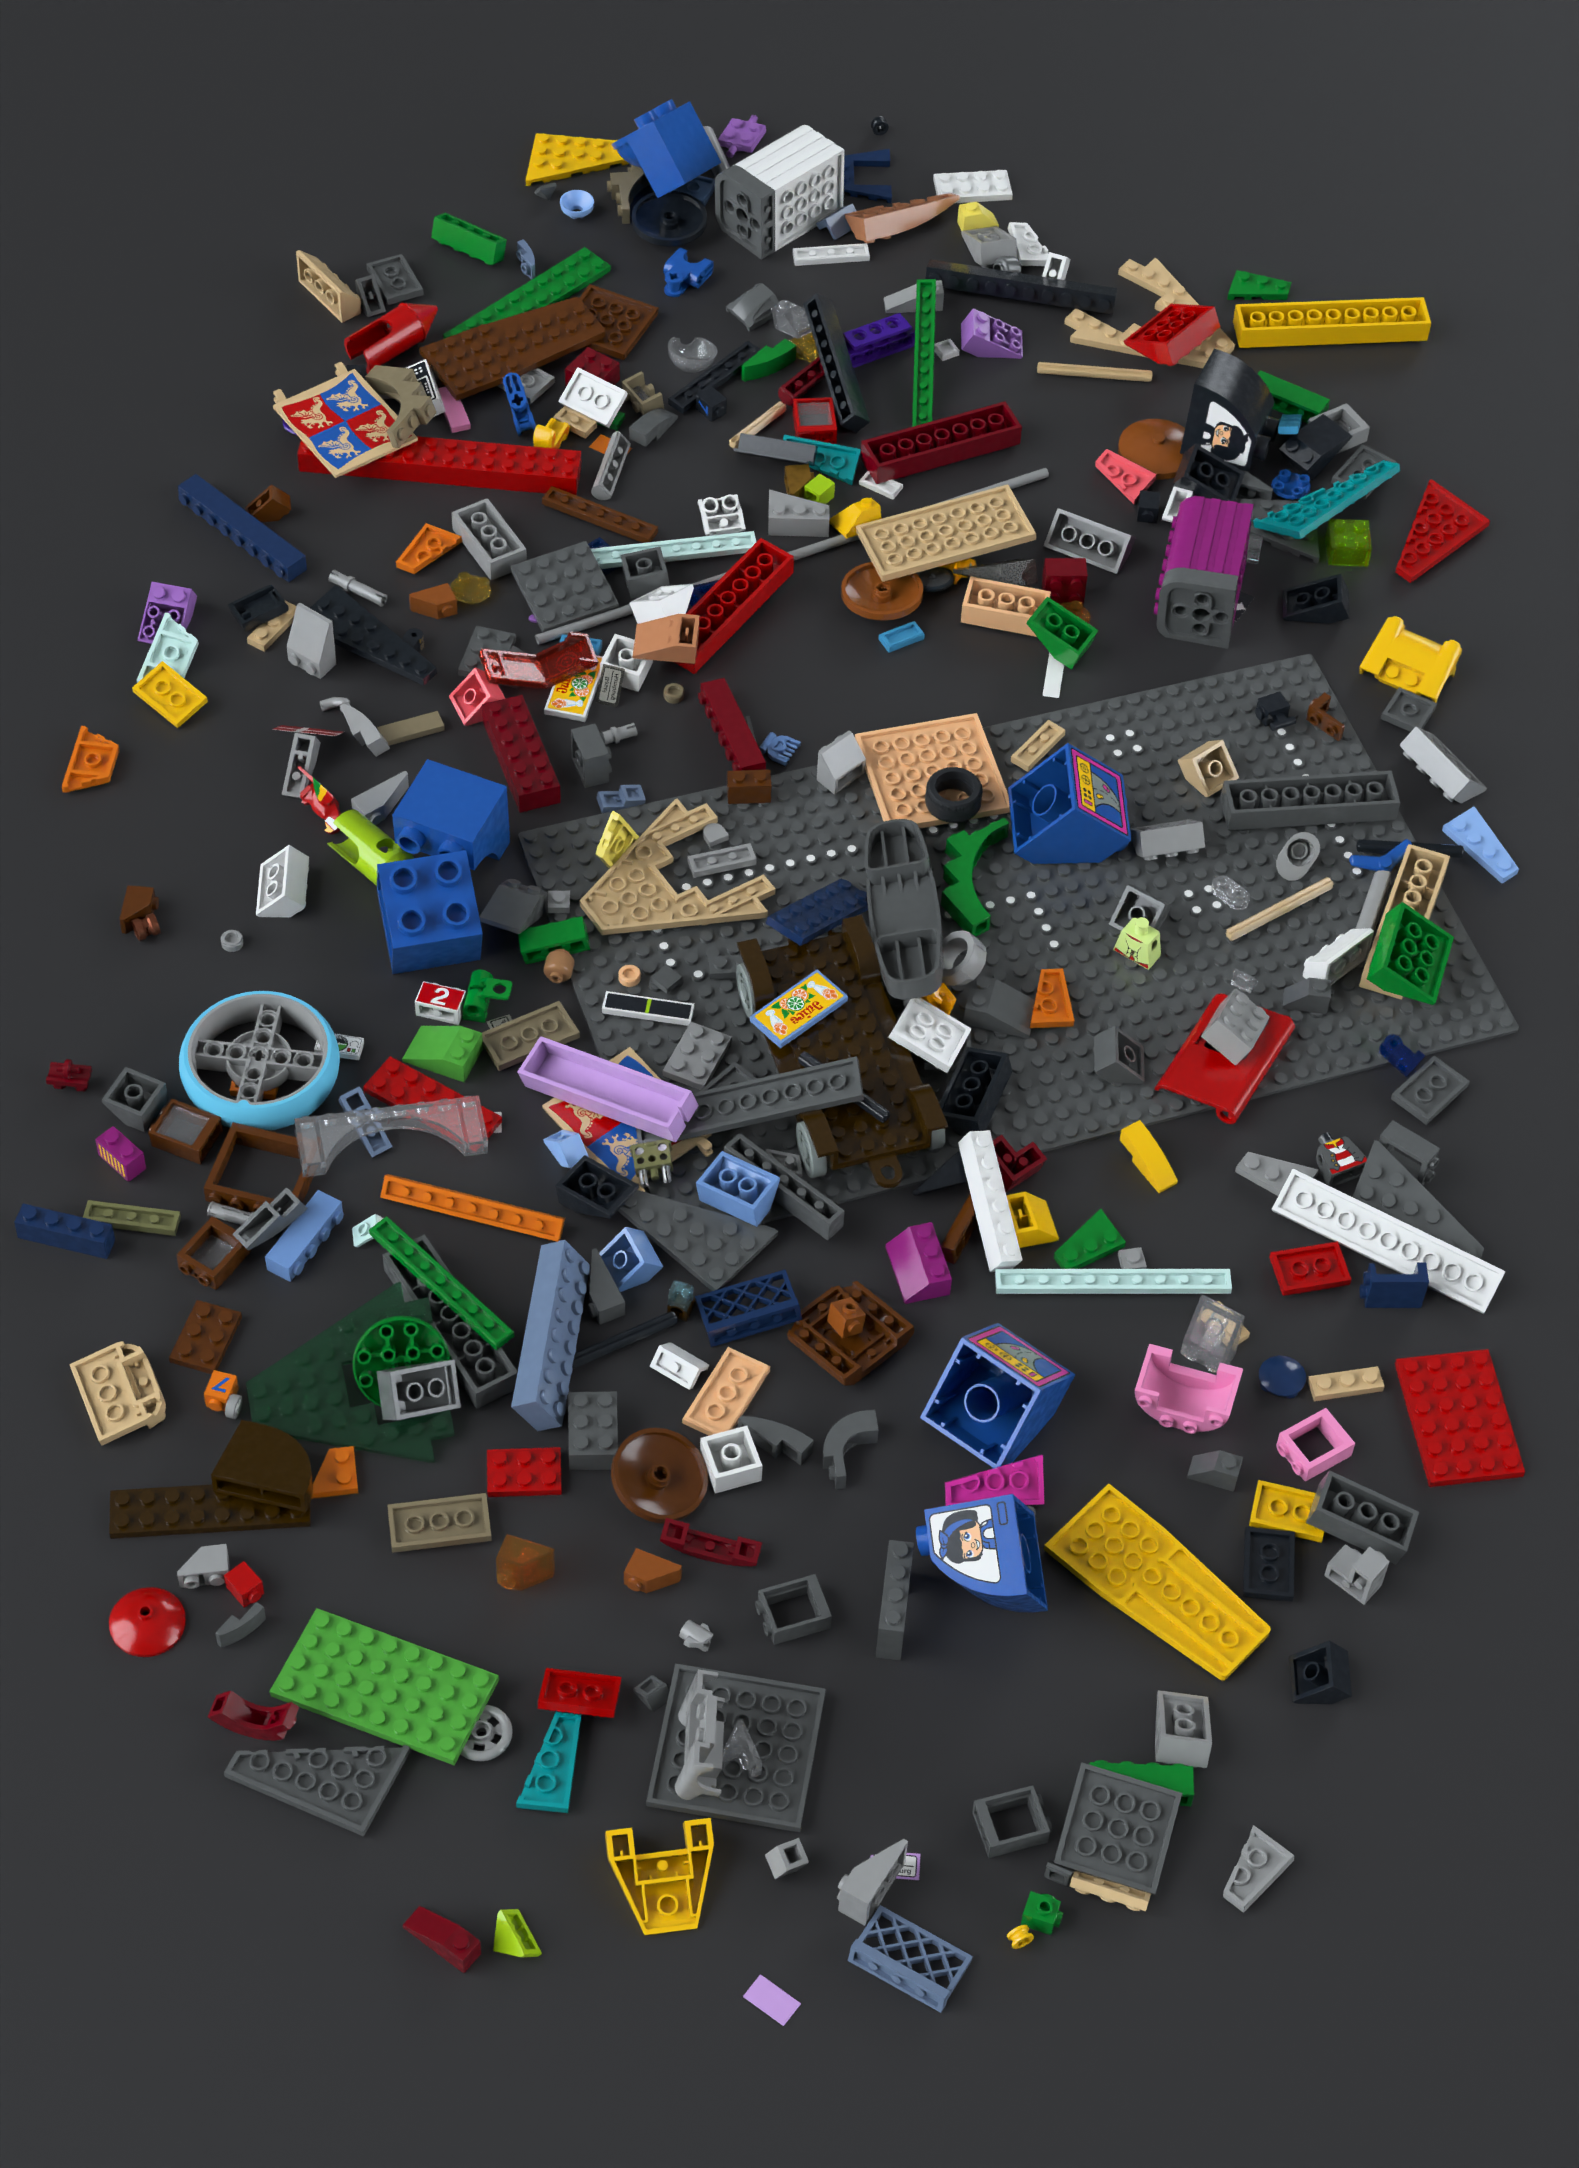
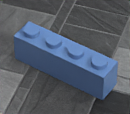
[265,1190,344,1282]

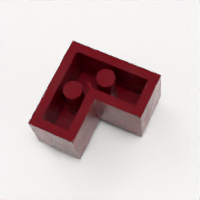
[993,1135,1047,1192]

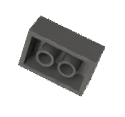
[568,1391,618,1470]

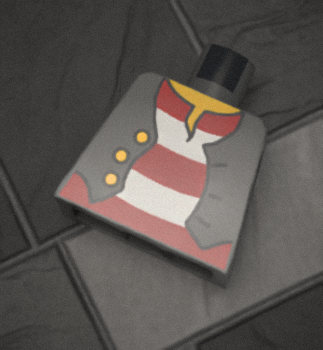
[1316,1132,1367,1187]

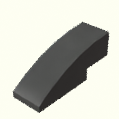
[629,408,678,447]
[232,1187,308,1250]
[738,1416,814,1465]

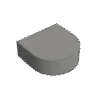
[703,823,729,847]

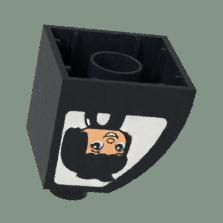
[1180,349,1280,472]

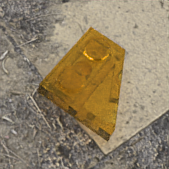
[788,331,819,363]

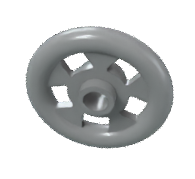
[460,1705,513,1761]

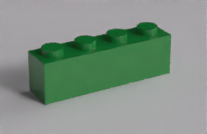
[431,212,507,265]
[1258,370,1330,424]
[1089,1760,1194,1806]

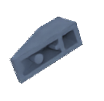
[338,1086,392,1158]

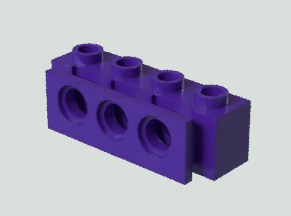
[843,313,915,368]

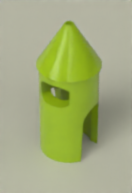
[327,809,414,886]

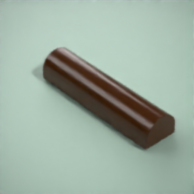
[940,1193,978,1264]

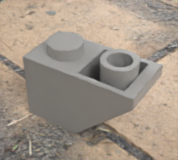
[177,1544,230,1589]

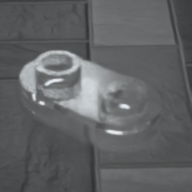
[1211,875,1250,910]

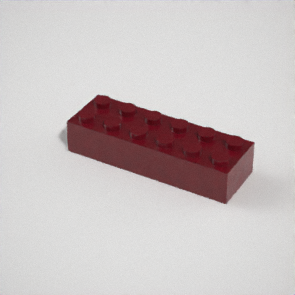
[482,695,561,813]

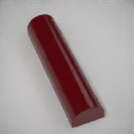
[778,357,826,406]

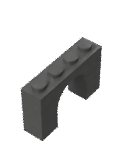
[876,1540,914,1661]

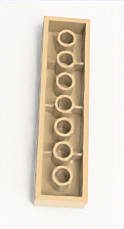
[1359,844,1450,1000]

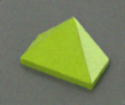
[493,1909,542,1957]

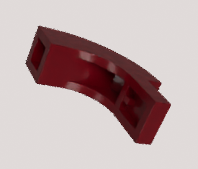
[208,1690,299,1740]

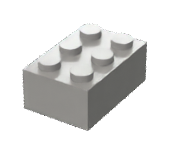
[1201,988,1270,1066]

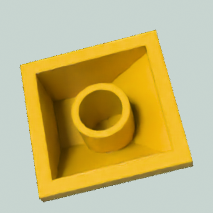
[829,498,882,539]

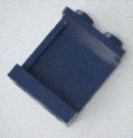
[1359,1262,1429,1308]

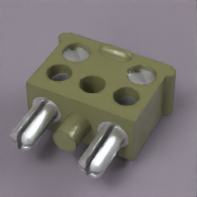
[629,1139,673,1187]

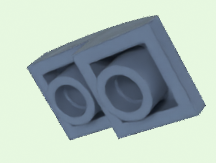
[516,239,535,280]

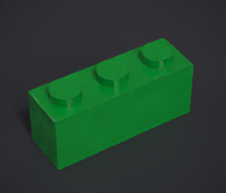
[518,916,590,964]

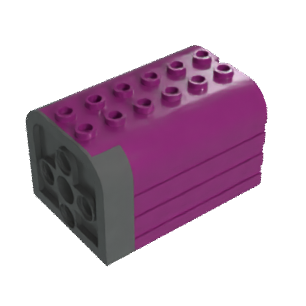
[1154,496,1254,649]

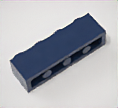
[14,1203,115,1259]

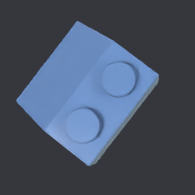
[599,1227,663,1292]

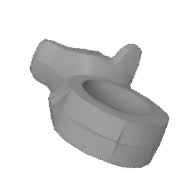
[903,930,987,1007]

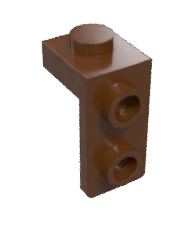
[1306,692,1345,741]

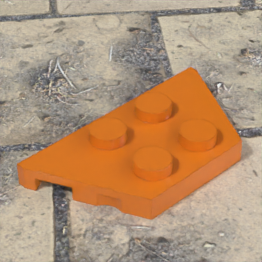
[62,726,119,793]

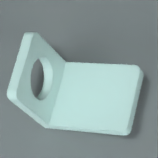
[352,1214,383,1248]

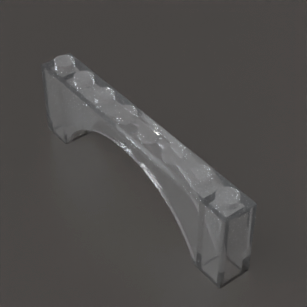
[294,1095,488,1177]

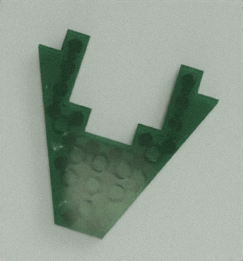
[246,1282,455,1463]

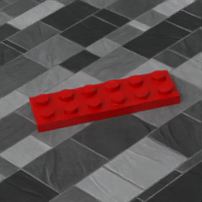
[363,1056,502,1153]

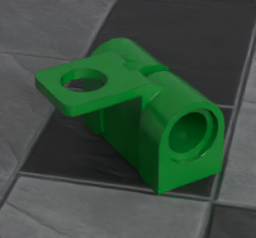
[463,970,512,1023]

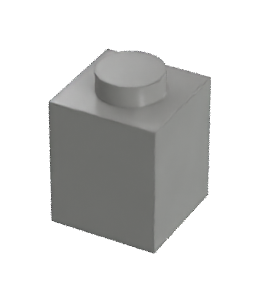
[765,1838,809,1879]

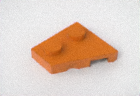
[312,1446,358,1499]

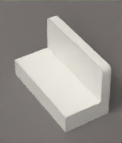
[650,1343,709,1390]

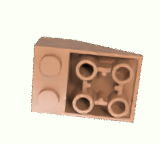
[633,614,700,664]

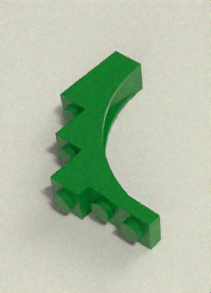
[941,818,1009,937]

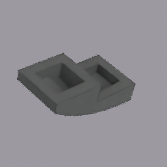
[215,1602,266,1648]

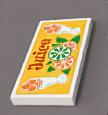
[544,650,603,722]

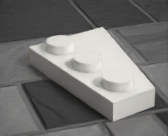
[1008,222,1048,266]

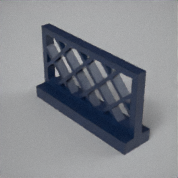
[695,1269,802,1347]

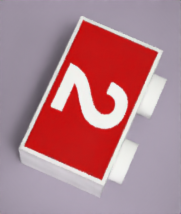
[415,981,466,1025]

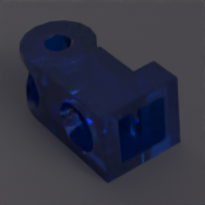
[1379,1034,1425,1077]

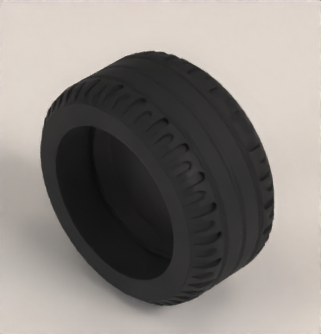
[925,767,983,823]

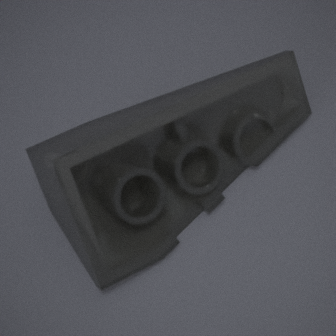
[953,559,1038,588]

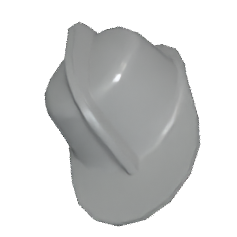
[1276,832,1320,881]

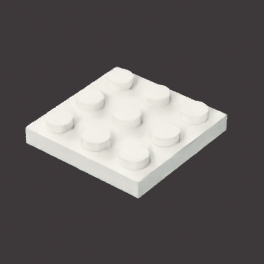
[888,998,971,1073]

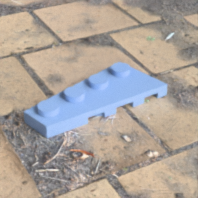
[1442,807,1519,883]

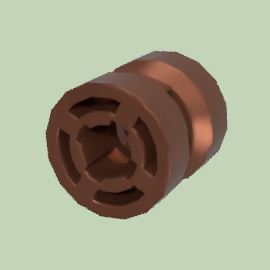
[132,913,161,941]

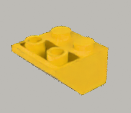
[1006,1192,1059,1248]

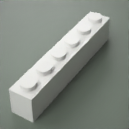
[958,1130,1022,1272]

